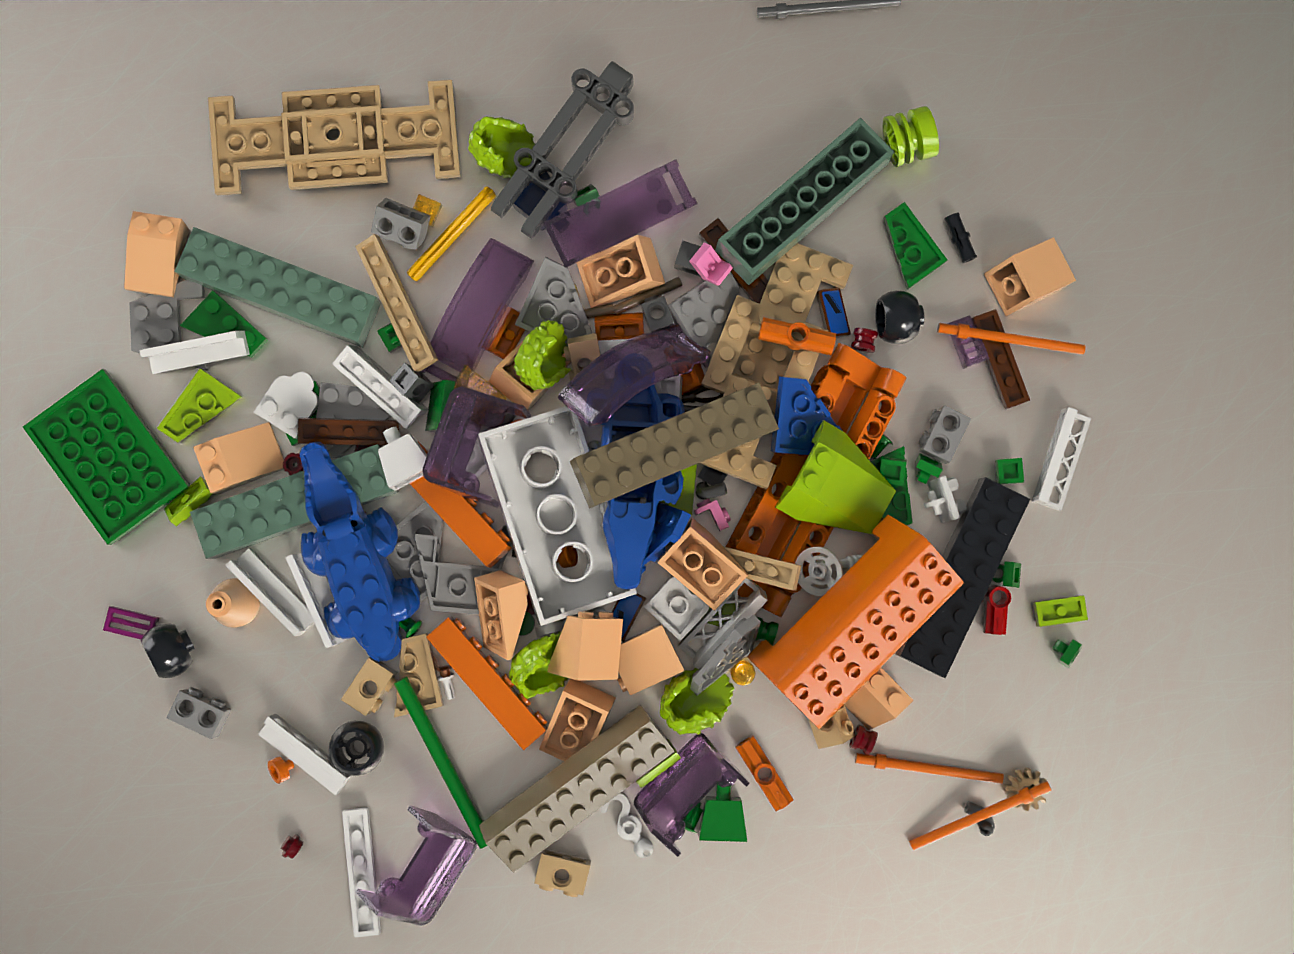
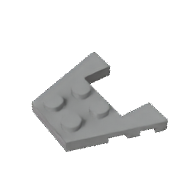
[129,280,208,370]
[414,534,512,615]

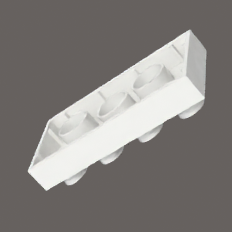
[477,404,637,626]

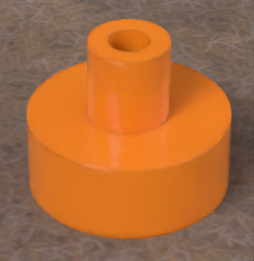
[556,546,578,568]
[268,757,294,784]

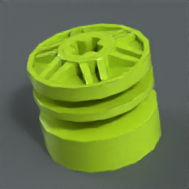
[882,106,939,167]

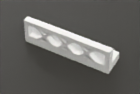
[139,331,250,374]
[332,345,428,429]
[1032,407,1091,511]
[225,548,314,636]
[285,553,348,648]
[678,578,768,669]
[258,714,352,795]

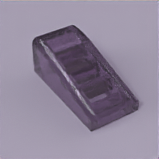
[947,315,989,369]

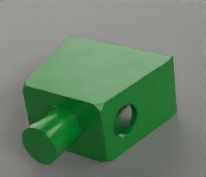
[698,782,747,842]

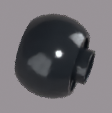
[875,290,924,344]
[141,624,195,678]
[329,720,384,776]

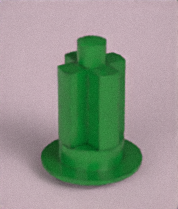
[871,433,893,459]
[399,617,422,638]
[677,801,703,833]

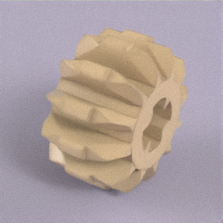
[1005,767,1049,811]

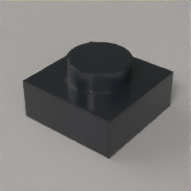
[697,465,728,485]

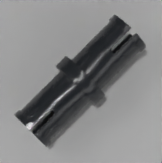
[944,212,977,263]

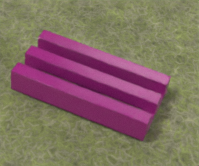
[103,606,159,639]

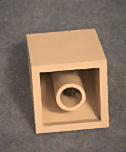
[984,237,1076,316]
[548,611,623,681]
[617,624,684,696]
[845,668,914,730]

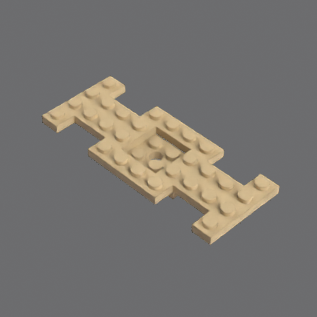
[208,80,460,196]

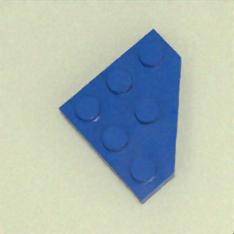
[771,376,843,455]
[641,502,691,574]

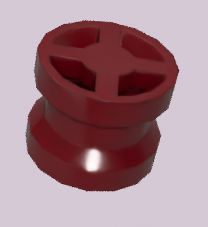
[851,328,878,353]
[849,725,878,755]

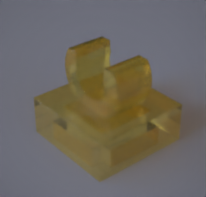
[413,194,442,227]

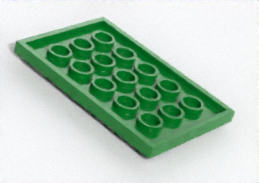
[23,369,190,545]

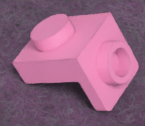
[689,242,733,286]
[694,499,731,531]

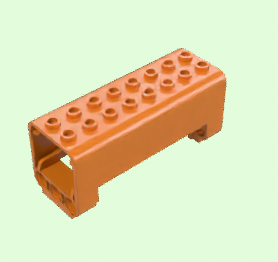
[747,515,964,729]

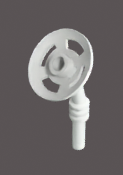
[795,546,862,596]

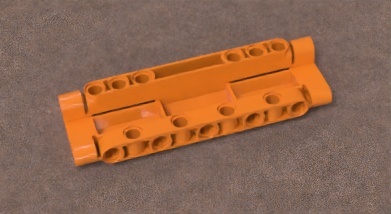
[725,343,907,618]

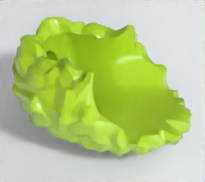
[468,116,535,179]
[514,320,571,390]
[509,631,568,699]
[660,668,735,735]

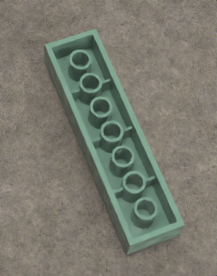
[715,118,894,285]
[174,227,381,348]
[190,444,399,559]

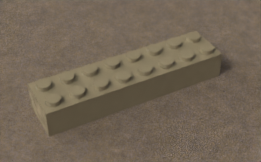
[570,382,779,509]
[479,705,675,873]

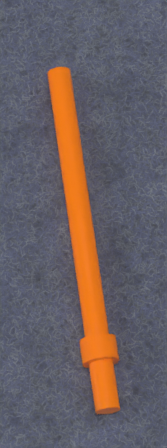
[937,323,1086,355]
[855,753,1004,784]
[909,781,1052,850]

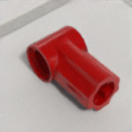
[983,585,1011,635]

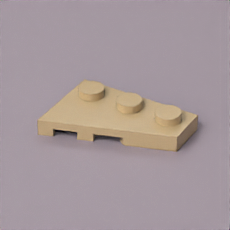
[394,633,444,717]

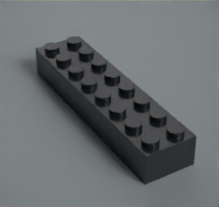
[895,477,1030,678]

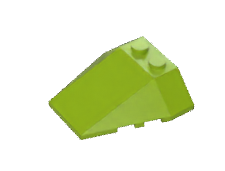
[775,420,896,534]

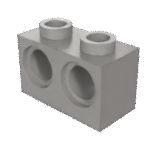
[371,198,431,250]
[919,406,971,464]
[167,687,231,739]

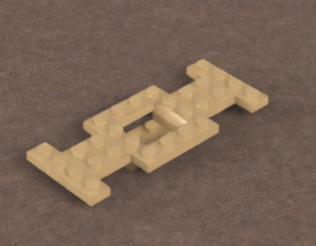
[700,243,853,490]

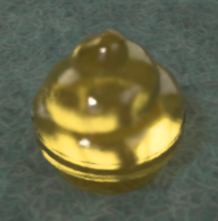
[731,660,755,686]

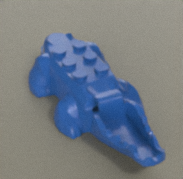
[586,355,685,589]
[300,442,420,662]

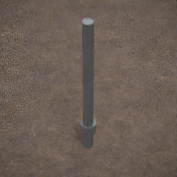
[757,0,901,19]

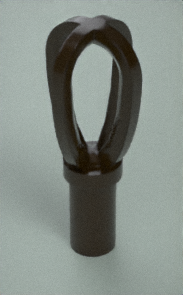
[682,386,723,403]

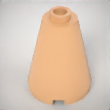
[206,578,260,628]

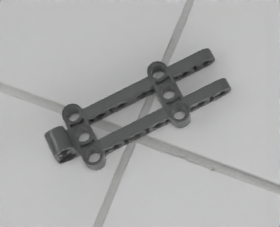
[491,61,634,239]

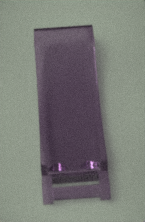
[543,159,698,268]
[421,238,534,393]
[558,324,711,427]

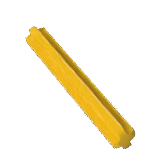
[407,186,496,281]

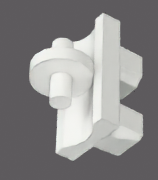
[924,476,967,523]

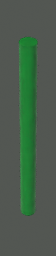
[394,676,488,849]

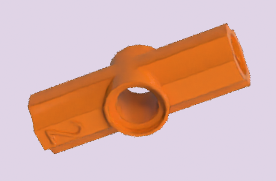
[758,317,836,355]
[735,735,794,811]

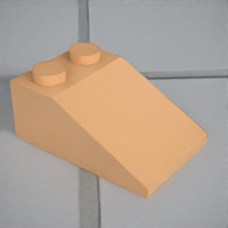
[124,211,190,298]
[577,235,665,308]
[489,341,571,413]
[193,422,284,494]
[657,518,748,611]
[474,570,528,660]
[539,679,616,761]

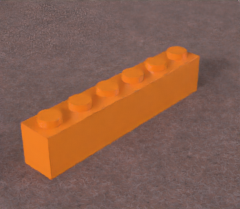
[409,441,512,568]
[426,616,548,750]

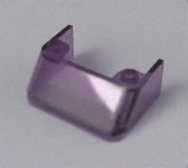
[422,387,531,508]
[634,733,750,857]
[355,805,477,926]

